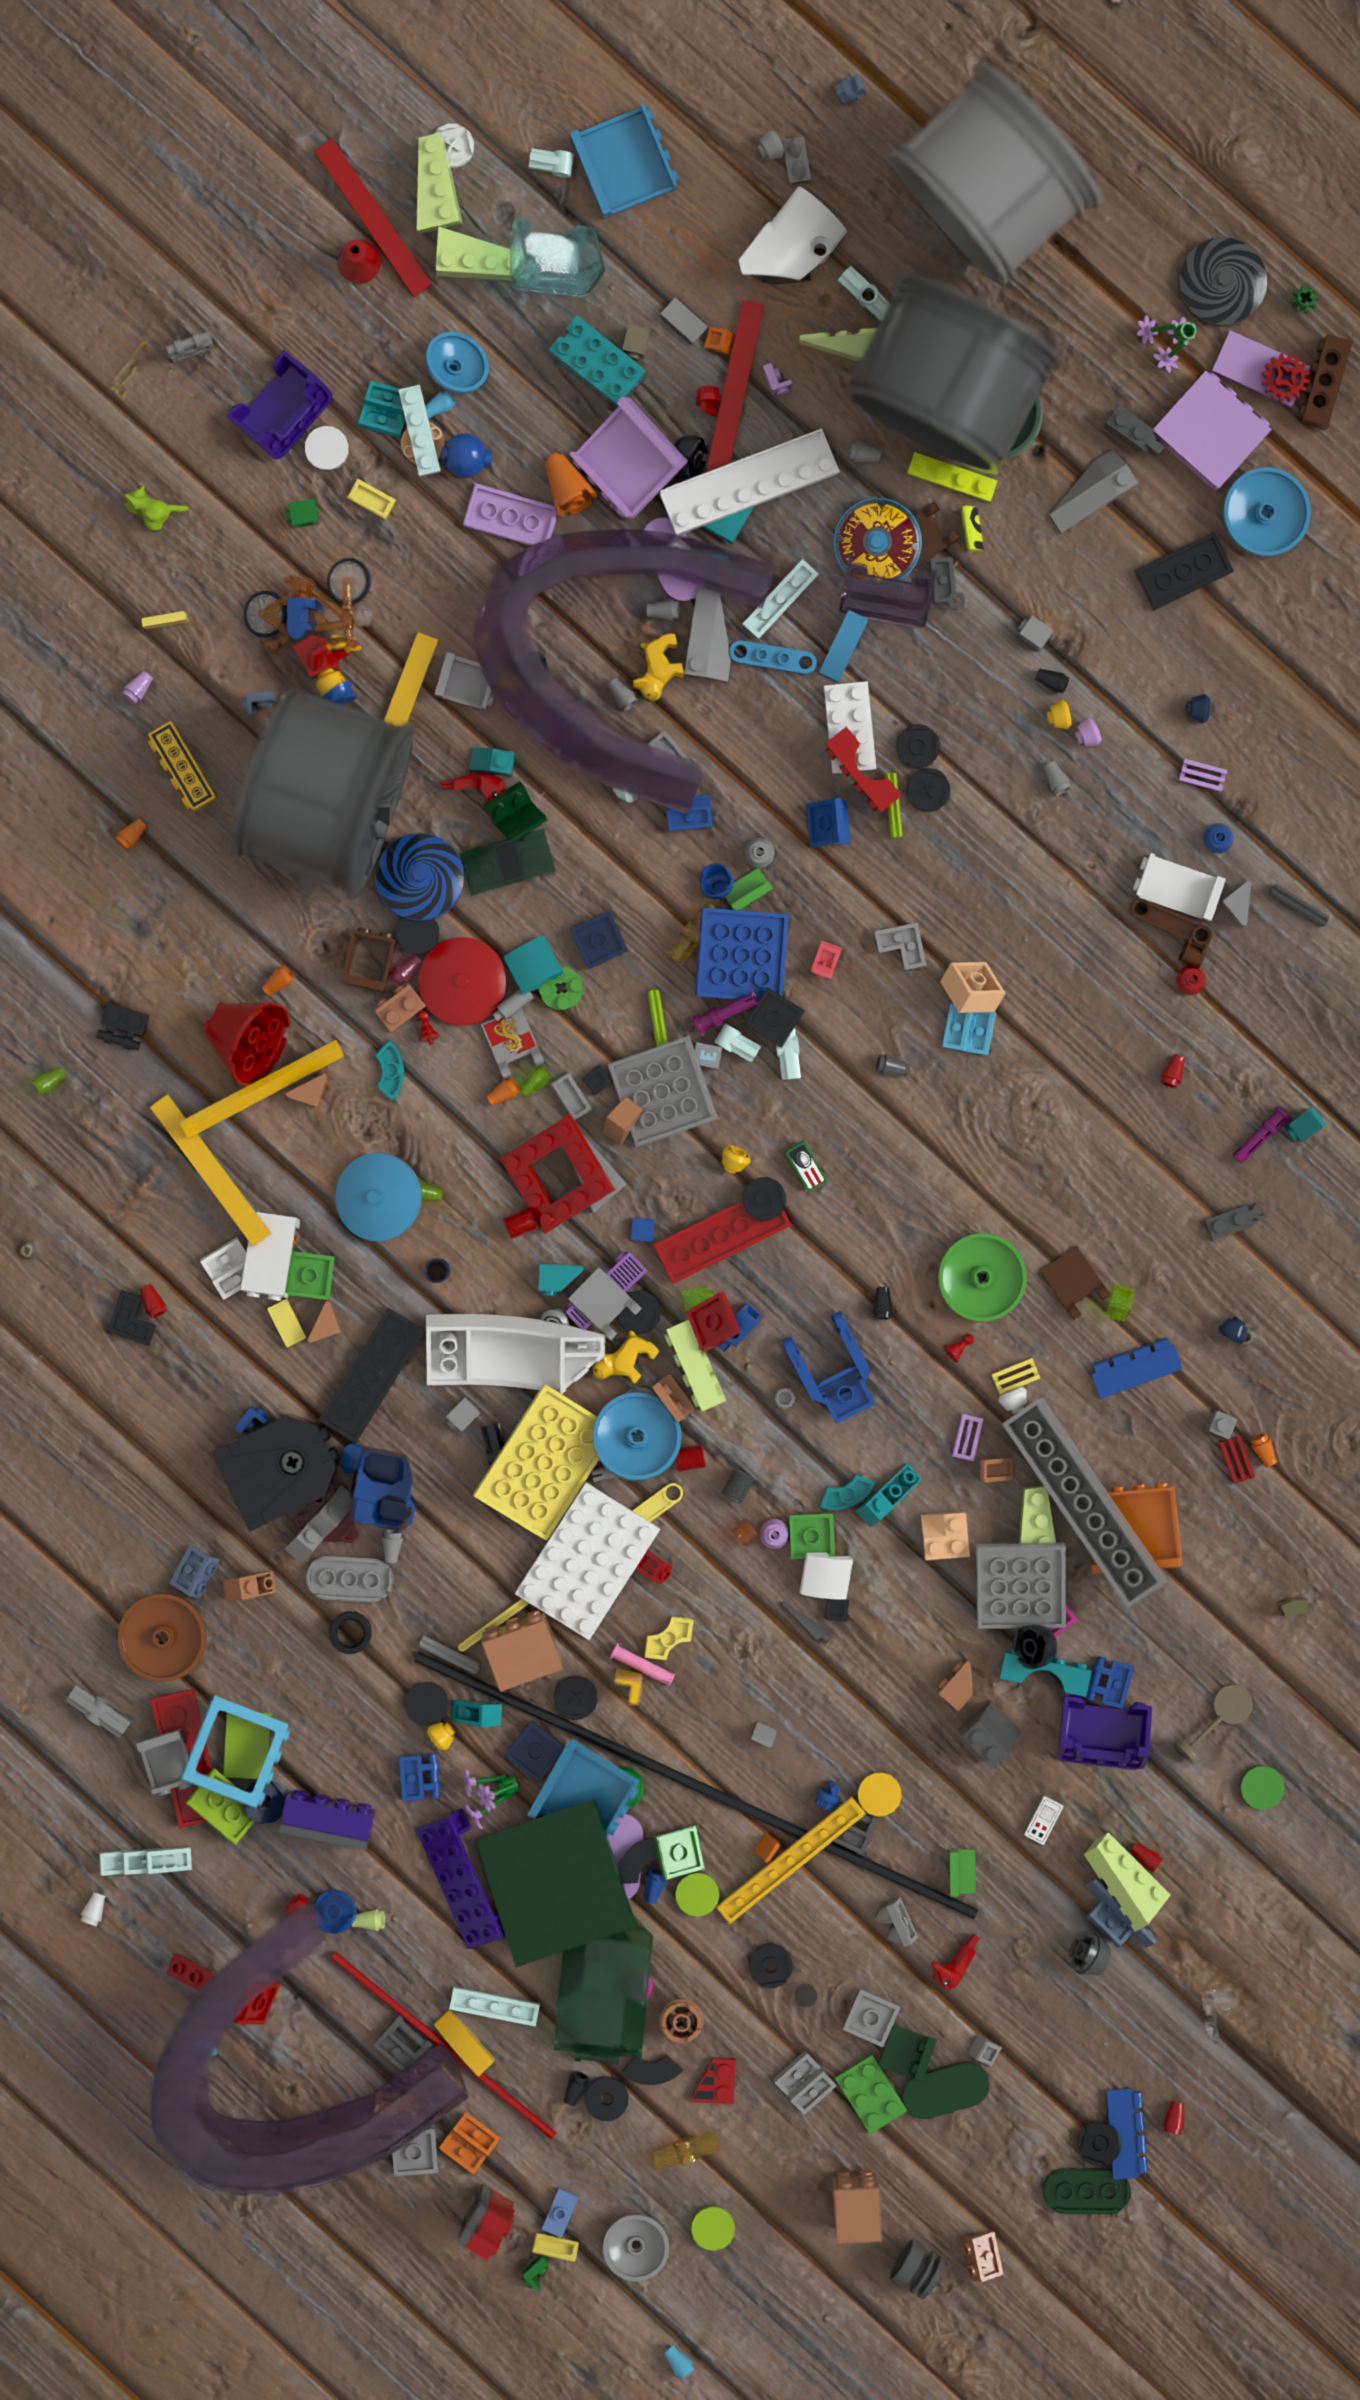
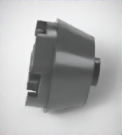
[1068,1931,1111,1975]

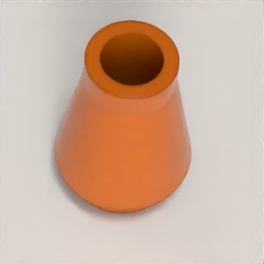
[114,818,147,851]
[261,965,295,996]
[486,1077,520,1106]
[1250,1433,1277,1467]

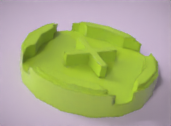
[675,1872,719,1917]
[691,2205,735,2251]

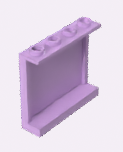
[1153,371,1272,492]
[569,397,688,518]

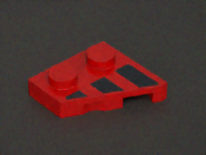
[691,2057,736,2104]

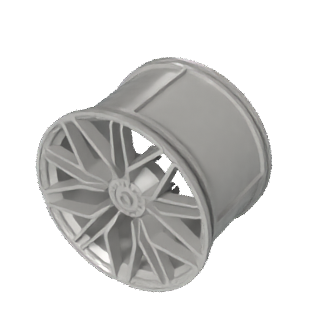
[888,62,1103,286]

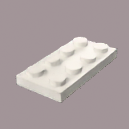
[824,681,876,774]

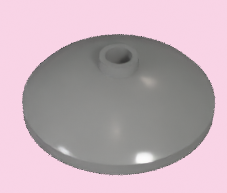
[603,2214,669,2281]

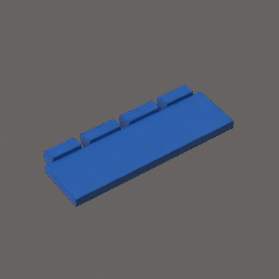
[1091,1337,1183,1399]
[1106,2088,1148,2180]

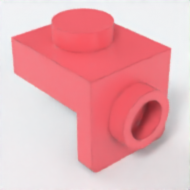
[811,941,842,979]

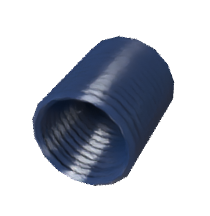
[425,1258,450,1283]

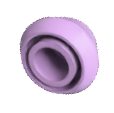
[1074,718,1102,747]
[760,1519,790,1549]

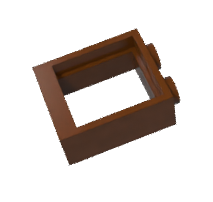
[341,927,397,992]

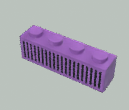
[566,1251,648,1330]

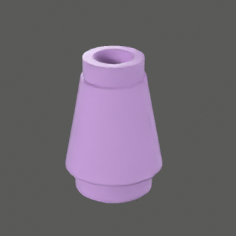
[122,671,153,704]

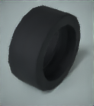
[329,1611,372,1654]

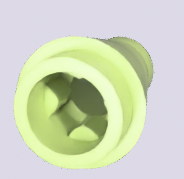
[352,1909,385,1931]

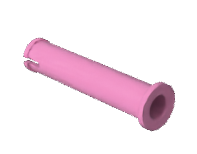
[609,1643,675,1687]

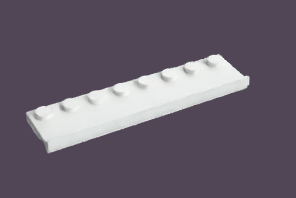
[659,429,840,536]

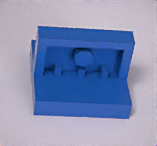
[806,798,851,848]

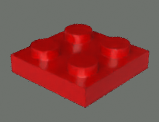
[686,1292,740,1352]

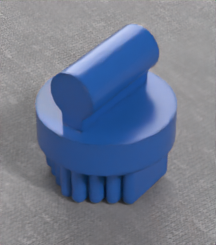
[814,1780,841,1811]

